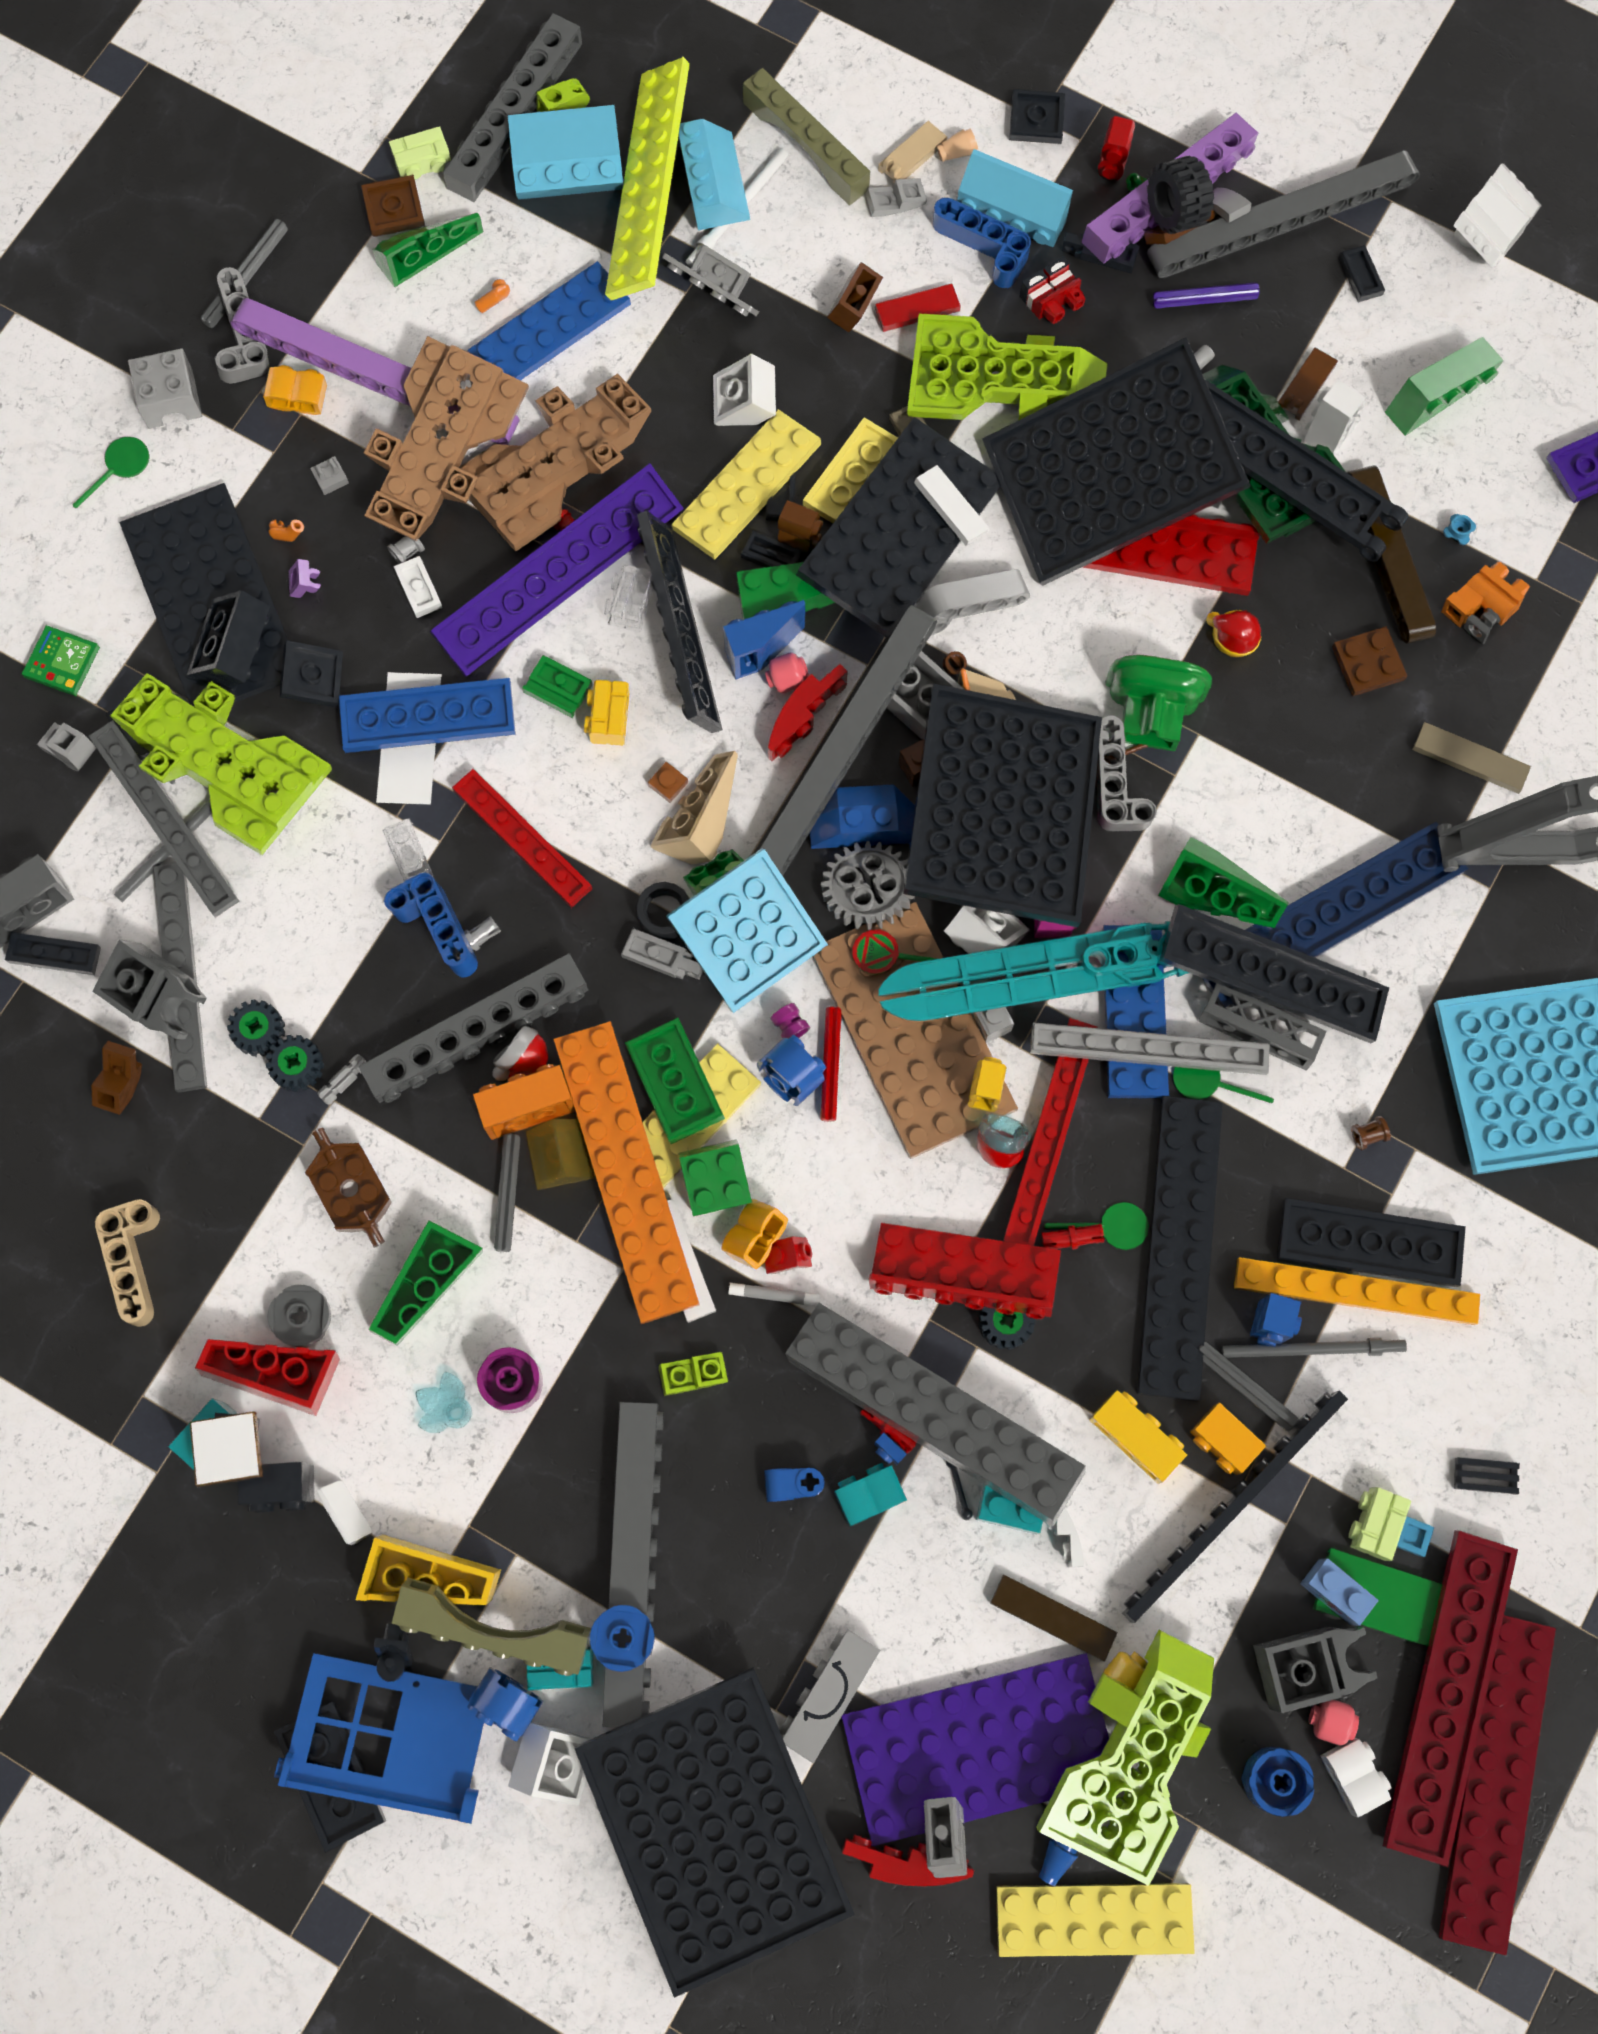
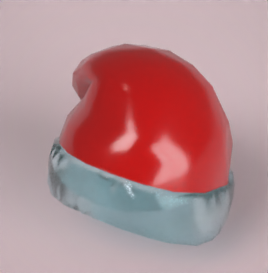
[977,1113,1031,1168]

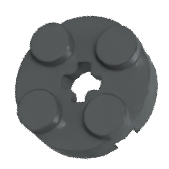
[267,1285,331,1347]

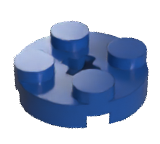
[590,1605,655,1672]

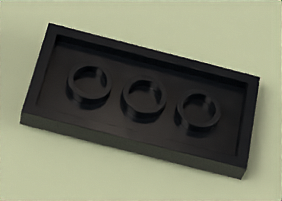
[274,1701,386,1853]

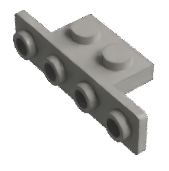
[662,245,759,317]

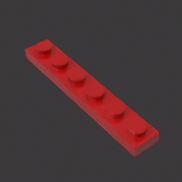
[452,769,592,908]

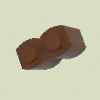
[778,500,823,555]

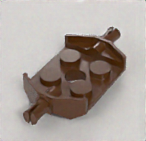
[305,1128,391,1248]

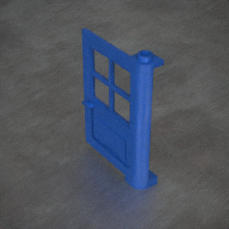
[274,1653,484,1824]

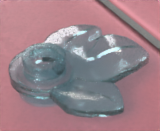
[415,1372,472,1433]

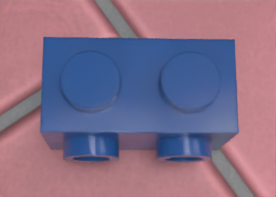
[1250,1293,1302,1347]

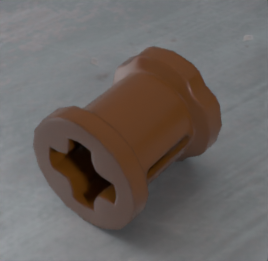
[1351,1116,1391,1151]

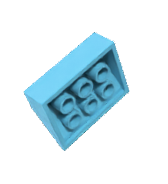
[508,105,623,200]

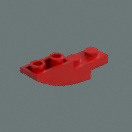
[768,664,848,761]
[842,1834,974,1886]

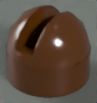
[943,651,967,675]

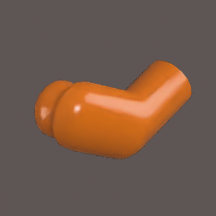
[475,279,510,314]
[268,519,304,542]

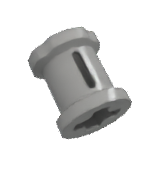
[387,536,425,564]

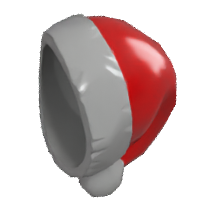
[493,1026,548,1081]

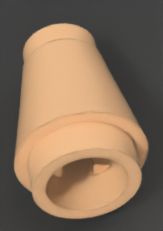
[937,129,978,162]

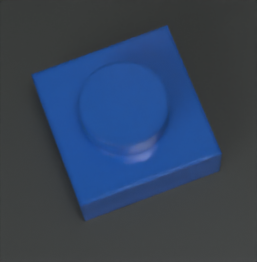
[874,1433,906,1465]

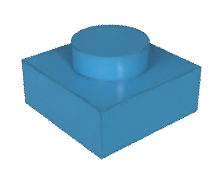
[1397,1516,1434,1557]

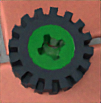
[227,999,285,1057]
[266,1035,324,1092]
[979,1307,1036,1350]

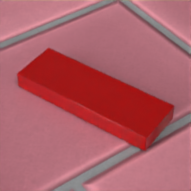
[875,283,961,332]

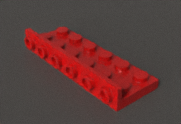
[1083,514,1260,596]
[869,1223,1061,1319]

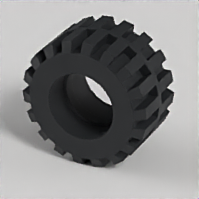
[1147,155,1214,234]

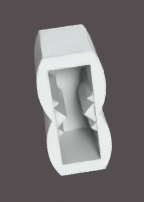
[1320,1738,1391,1817]

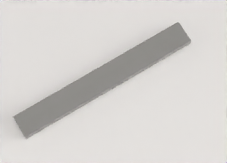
[1030,1023,1270,1075]

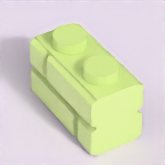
[389,126,451,180]
[1349,1487,1411,1561]

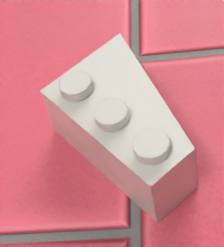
[1303,380,1366,454]

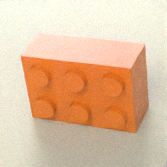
[473,1064,576,1140]

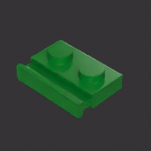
[522,655,593,718]

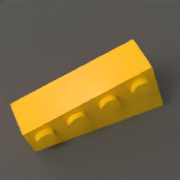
[356,1534,501,1605]

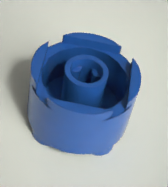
[757,1035,826,1106]
[467,1667,544,1742]
[1241,1746,1314,1817]

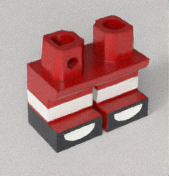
[1019,256,1086,325]

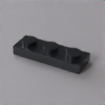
[5,932,101,976]

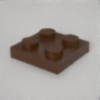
[361,175,425,237]
[1332,626,1407,696]

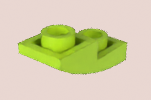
[659,1352,728,1396]

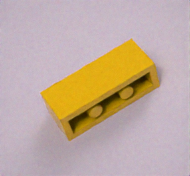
[1089,1390,1187,1484]

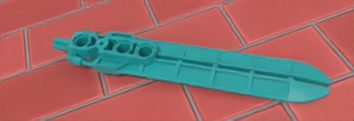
[878,921,1189,1021]

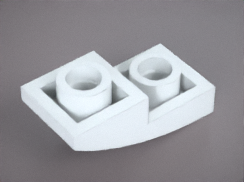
[1048,1508,1084,1568]

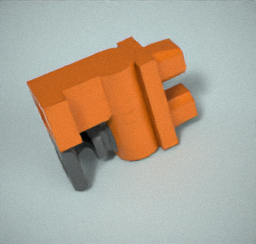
[1441,562,1529,644]

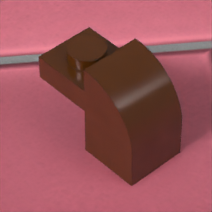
[91,1041,142,1115]

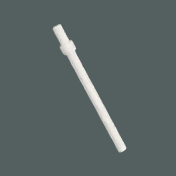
[686,148,789,268]

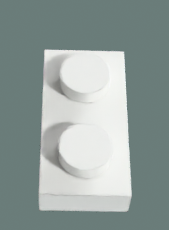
[394,556,443,618]

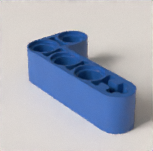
[933,198,1031,288]
[384,873,478,977]

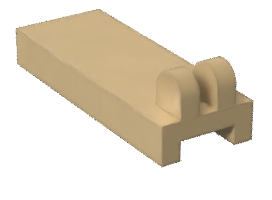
[878,120,947,184]

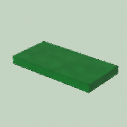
[625,1018,725,1144]
[1313,1548,1442,1647]

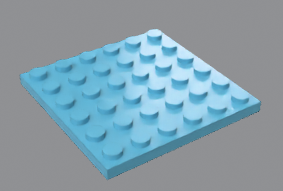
[1434,978,1598,1175]

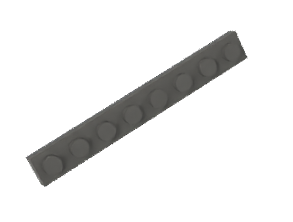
[89,720,240,918]
[154,863,208,1093]

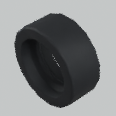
[636,882,690,940]

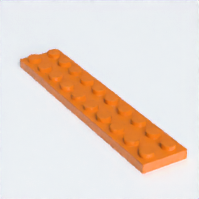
[554,1021,700,1324]

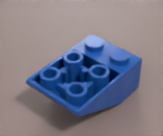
[723,600,805,680]

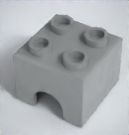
[128,348,202,429]

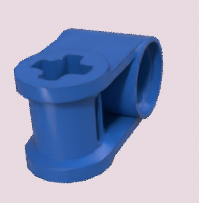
[764,1468,825,1502]

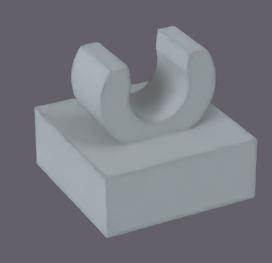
[310,456,349,495]

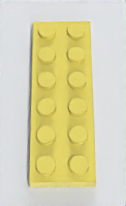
[672,409,821,560]
[643,1043,761,1188]
[996,1883,1195,1957]

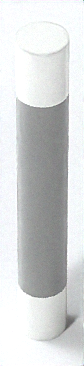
[729,1282,820,1306]

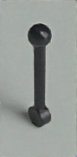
[946,1461,973,1520]

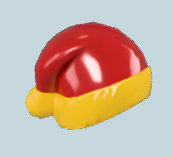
[1206,610,1261,657]

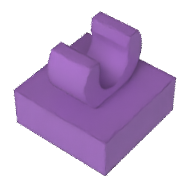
[288,559,320,598]

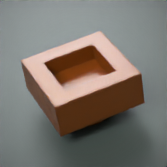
[648,762,688,803]

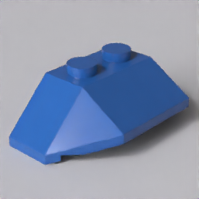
[810,785,915,849]

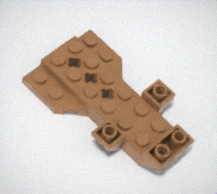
[364,336,529,541]
[459,373,651,551]

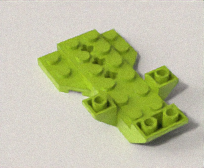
[907,314,1107,421]
[111,673,332,855]
[1036,1629,1214,1886]

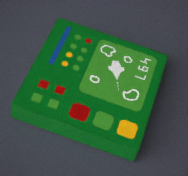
[22,625,100,696]

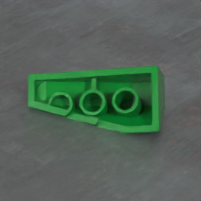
[372,213,484,287]

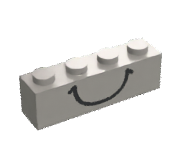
[780,1629,881,1763]

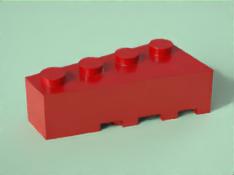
[195,1339,340,1416]

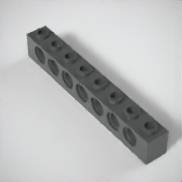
[443,13,582,202]
[358,953,588,1103]

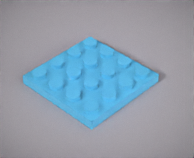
[666,848,828,1013]

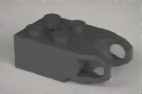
[92,940,207,1039]
[1253,1626,1378,1713]

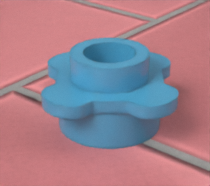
[1443,514,1476,545]

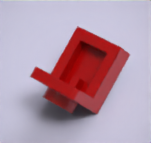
[765,1236,812,1274]

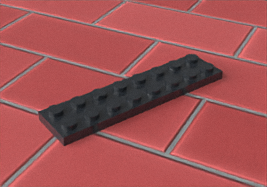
[637,510,723,733]
[1159,904,1390,1044]

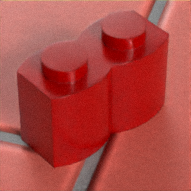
[1098,116,1135,180]

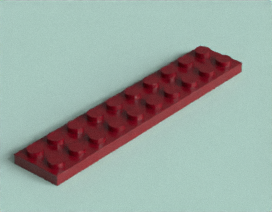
[1382,1530,1518,1867]
[1439,1615,1556,1956]

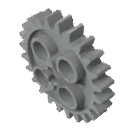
[821,841,915,930]

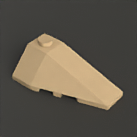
[650,751,738,865]

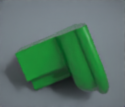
[1105,655,1212,751]

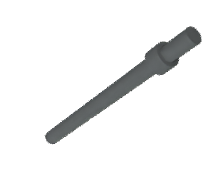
[114,777,245,903]
[1221,1337,1407,1358]

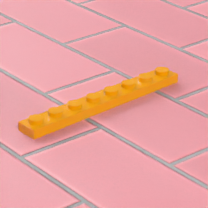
[1234,1257,1480,1325]

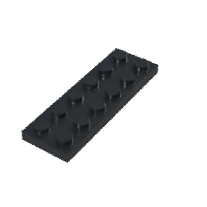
[1277,1198,1466,1287]

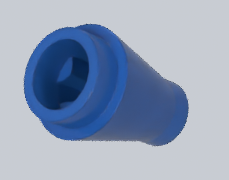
[1039,1838,1079,1886]

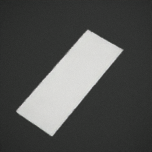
[376,672,441,804]

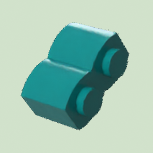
[834,1463,907,1527]

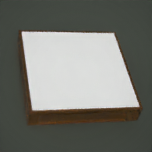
[190,1411,263,1487]

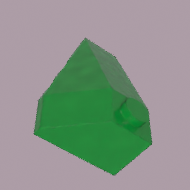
[1158,837,1289,928]

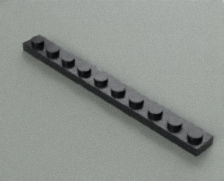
[1122,1390,1348,1623]

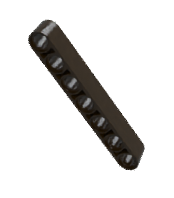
[1347,465,1436,644]

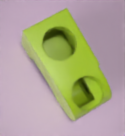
[537,78,590,112]

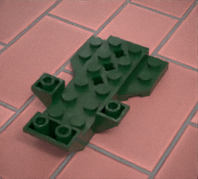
[1203,365,1346,544]

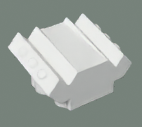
[1453,163,1541,267]

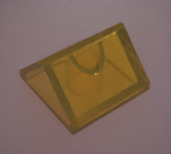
[526,1119,596,1190]

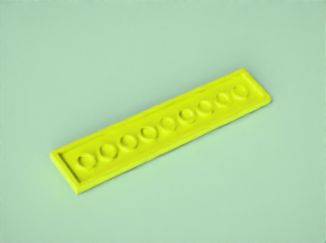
[605,57,689,301]

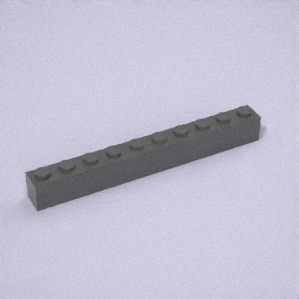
[602,1402,664,1727]

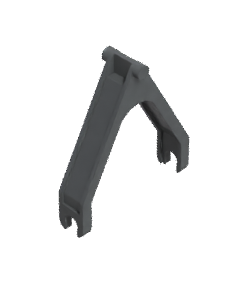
[1437,776,1598,872]

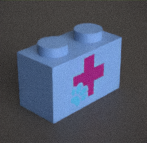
[1300,1558,1379,1626]

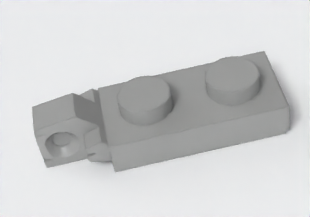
[621,928,703,980]

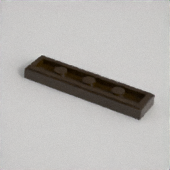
[990,1575,1118,1662]

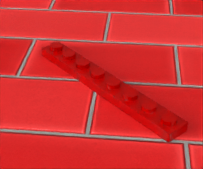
[1003,1018,1098,1246]

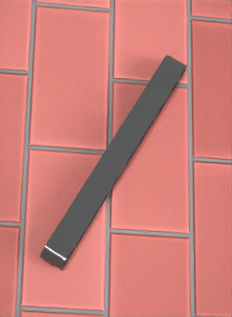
[1147,151,1420,278]
[759,605,938,876]

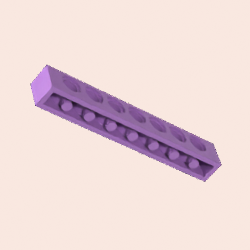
[1082,112,1259,263]

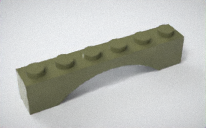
[743,68,870,206]
[392,1578,592,1676]

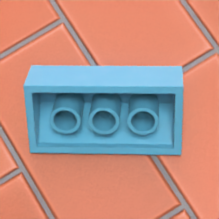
[678,119,750,231]
[957,149,1073,247]

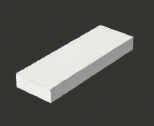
[914,465,989,546]

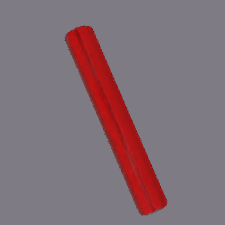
[820,1006,841,1122]

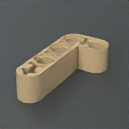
[95,1199,160,1327]

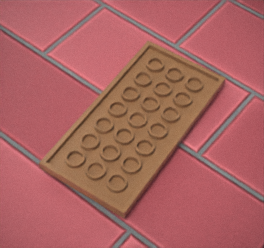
[813,902,1018,1159]

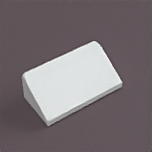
[316,1481,372,1545]

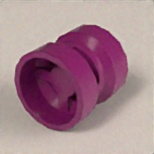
[770,1003,811,1039]

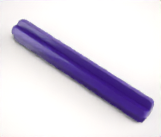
[1153,283,1259,308]

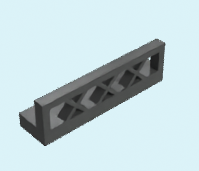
[1198,984,1327,1071]

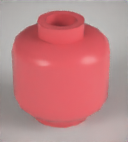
[765,652,809,694]
[1308,1699,1359,1746]

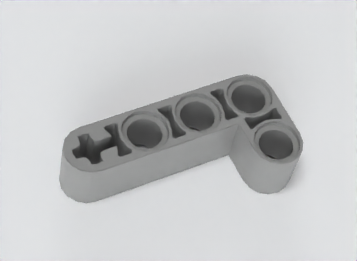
[215,267,270,384]
[915,569,1030,635]
[1096,715,1157,831]

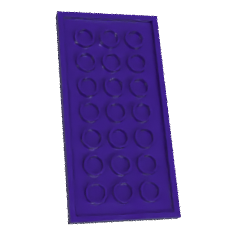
[842,1653,1109,1846]

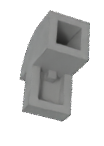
[37,722,96,771]

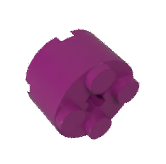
[477,1347,543,1413]

